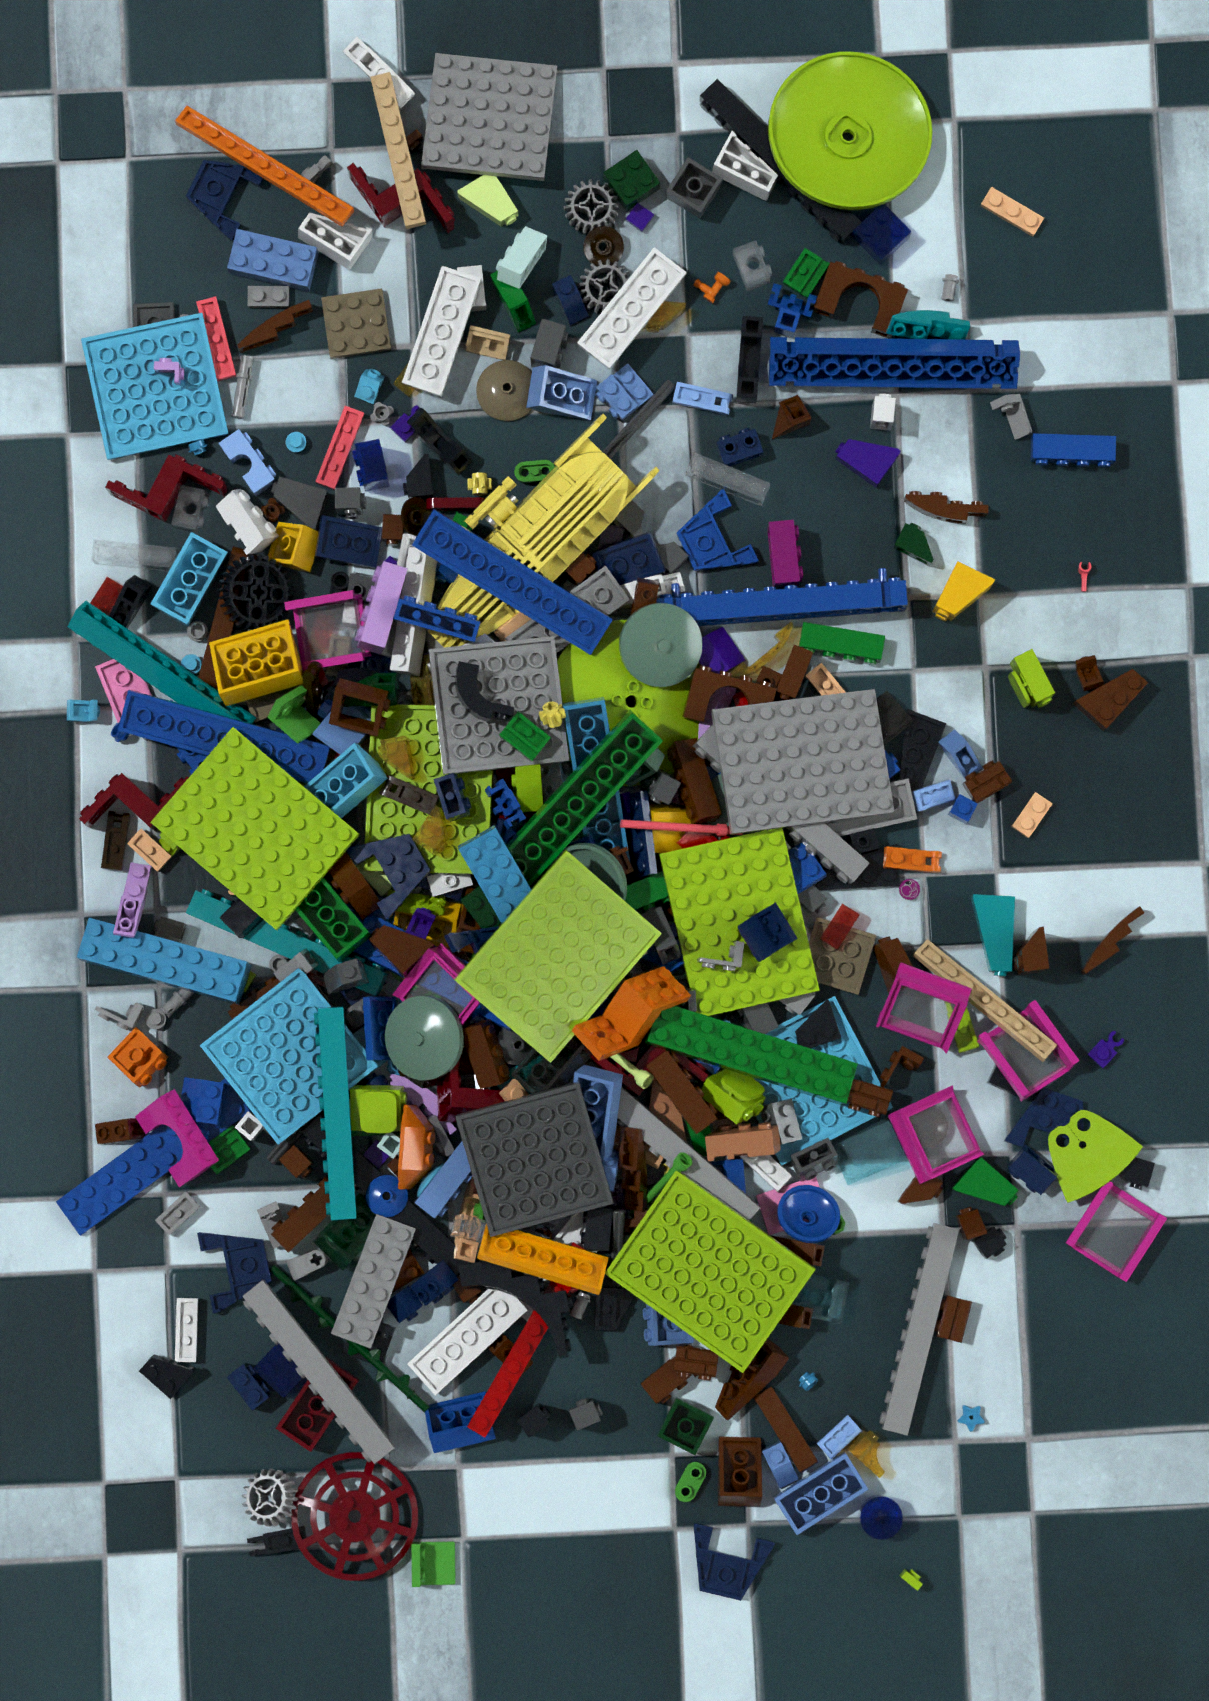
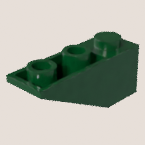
[343,673,400,707]

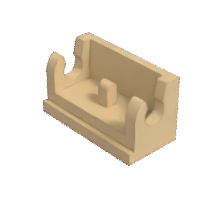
[466,325,511,360]

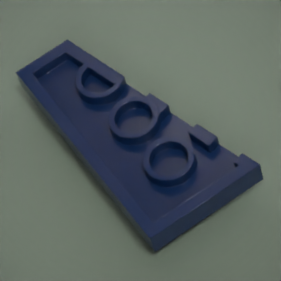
[630,791,657,881]

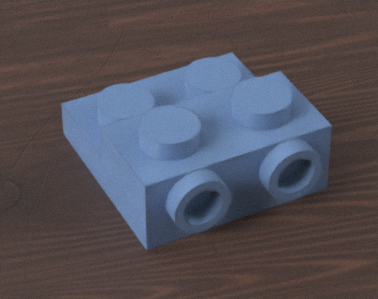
[595,363,654,422]
[643,1304,694,1346]

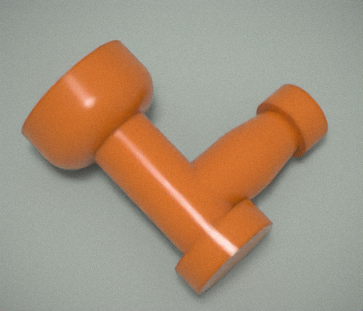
[693,272,731,304]

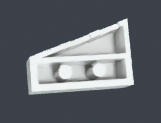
[298,213,373,270]
[216,489,279,555]

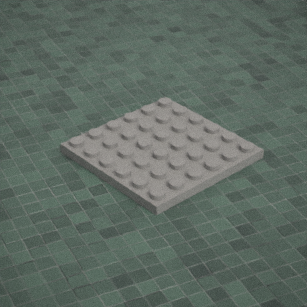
[421,53,557,181]
[428,636,569,775]

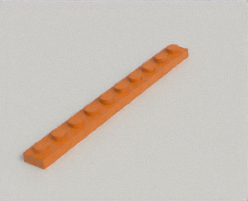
[175,106,354,227]

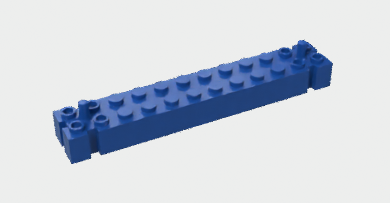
[769,337,1020,389]
[656,568,908,627]

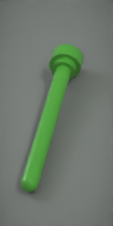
[630,1152,692,1218]

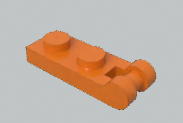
[883,846,942,873]

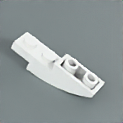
[343,37,415,108]
[613,572,685,612]

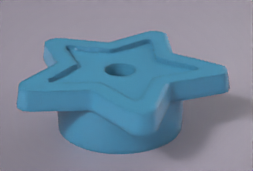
[957,1405,985,1432]

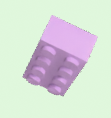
[355,561,408,654]

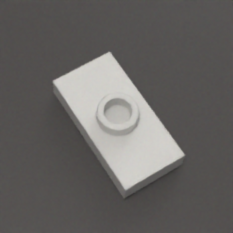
[427,874,473,897]

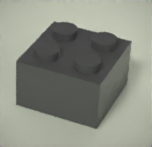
[666,157,723,219]
[530,319,569,369]

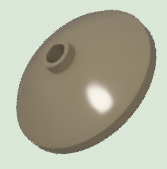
[476,360,532,422]

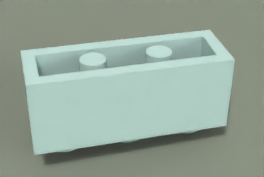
[496,226,547,289]

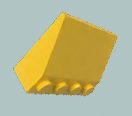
[209,619,303,706]

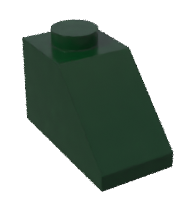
[893,523,934,567]

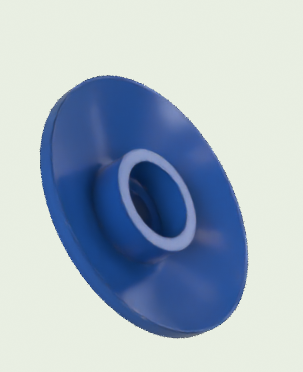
[366,1175,408,1217]

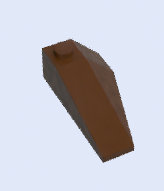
[715,1339,789,1420]

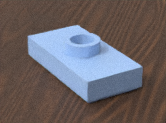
[911,780,956,811]
[817,1415,862,1459]

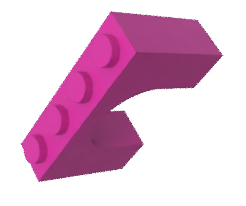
[135,1089,219,1187]

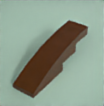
[237,300,313,353]
[1081,906,1144,975]
[618,1126,647,1211]
[754,1386,818,1474]

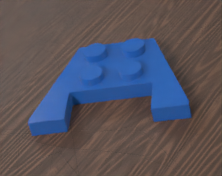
[676,489,759,571]

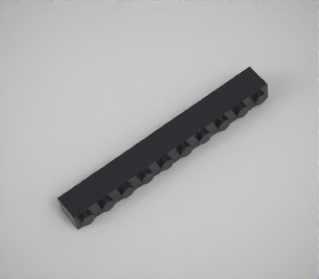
[699,79,862,244]
[302,1114,470,1276]

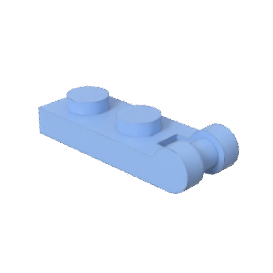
[672,382,733,416]

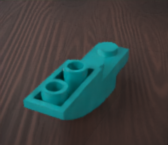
[886,310,970,340]

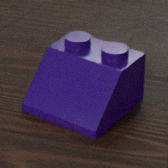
[699,627,746,674]

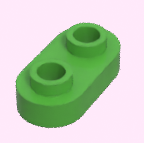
[514,460,555,483]
[675,1461,706,1502]

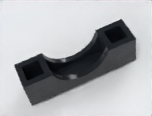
[736,316,763,404]

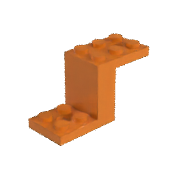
[572,966,691,1061]

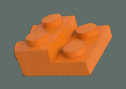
[107,1027,168,1088]

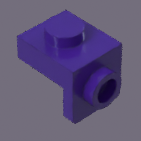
[405,908,436,940]

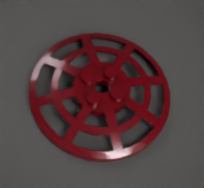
[291,1452,418,1581]

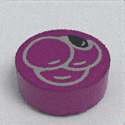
[899,879,920,900]

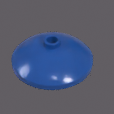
[777,1185,840,1243]

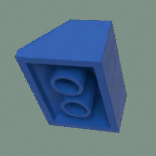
[425,1391,496,1453]

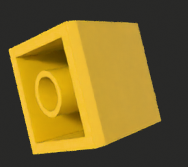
[932,561,995,621]
[629,803,691,853]

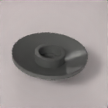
[497,1028,535,1065]

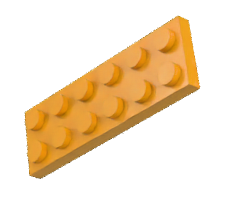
[477,1224,609,1295]

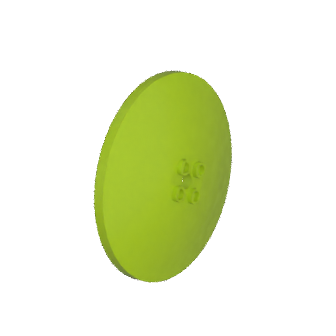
[768,52,932,210]
[557,620,700,786]

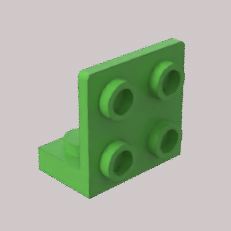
[268,685,321,743]
[411,1541,456,1587]

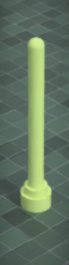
[610,1053,654,1089]

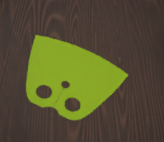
[1048,1110,1143,1203]

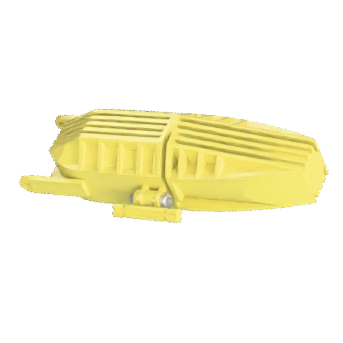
[427,414,659,647]

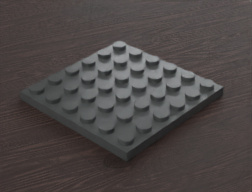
[455,1081,613,1237]

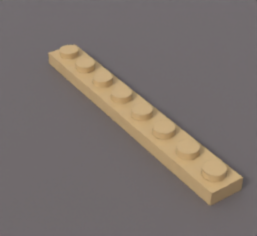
[370,72,426,229]
[913,939,1057,1062]

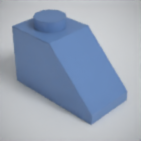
[939,729,982,780]
[761,1441,798,1488]

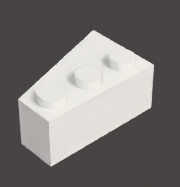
[712,131,778,201]

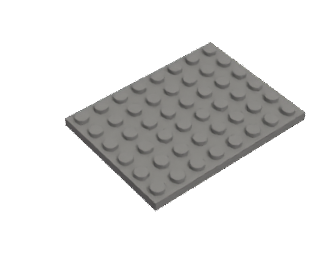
[711,689,894,835]

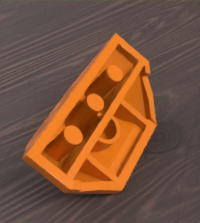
[398,1104,436,1190]

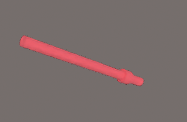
[620,819,743,836]

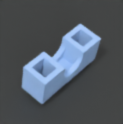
[219,429,276,497]

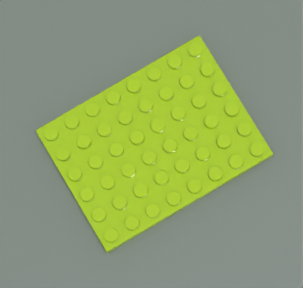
[363,705,494,875]
[151,727,360,931]
[659,828,820,1016]
[454,850,662,1063]
[605,1170,816,1373]

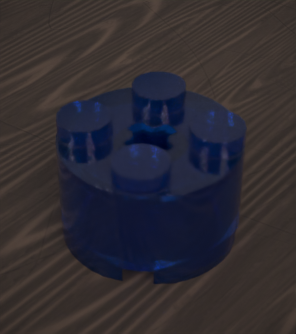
[859,1495,903,1540]

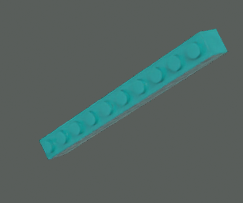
[67,601,256,724]
[186,889,388,997]
[314,1006,356,1220]

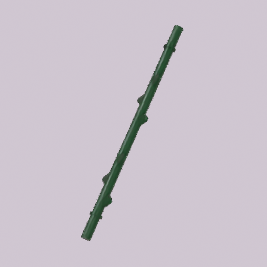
[270,1265,430,1413]

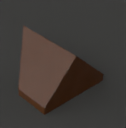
[772,395,811,439]

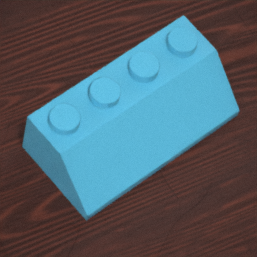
[151,532,229,627]
[304,743,388,818]

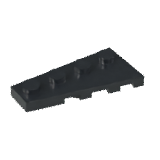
[899,709,947,791]

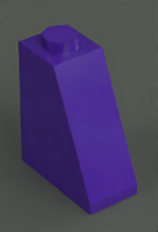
[835,439,901,488]

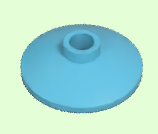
[417,1163,444,1198]

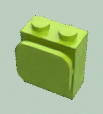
[1008,649,1055,708]
[701,1069,766,1124]
[350,1085,407,1133]

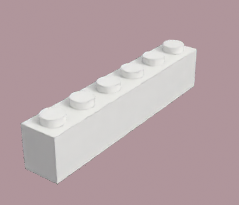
[390,547,437,676]

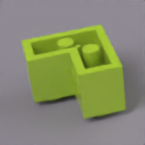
[511,764,543,812]

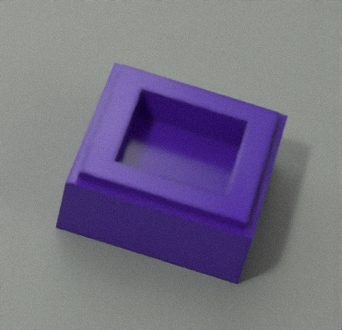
[626,203,654,232]
[363,1139,390,1168]

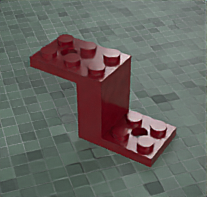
[347,162,455,233]
[105,454,228,522]
[79,773,189,831]
[587,1045,708,1097]
[436,1059,505,1122]

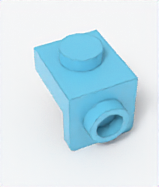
[354,369,385,404]
[67,699,100,722]

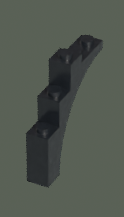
[459,1261,573,1359]

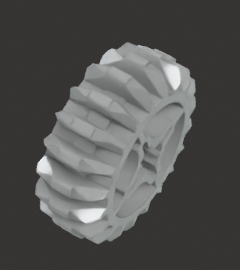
[564,179,619,235]
[578,259,630,314]
[242,1469,299,1527]

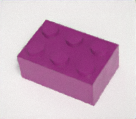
[767,520,803,590]

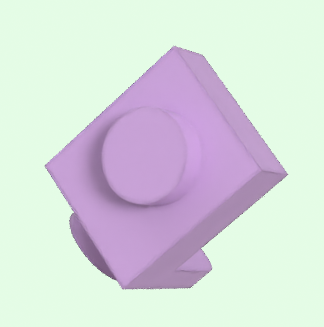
[154,358,184,385]

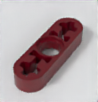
[426,497,486,511]

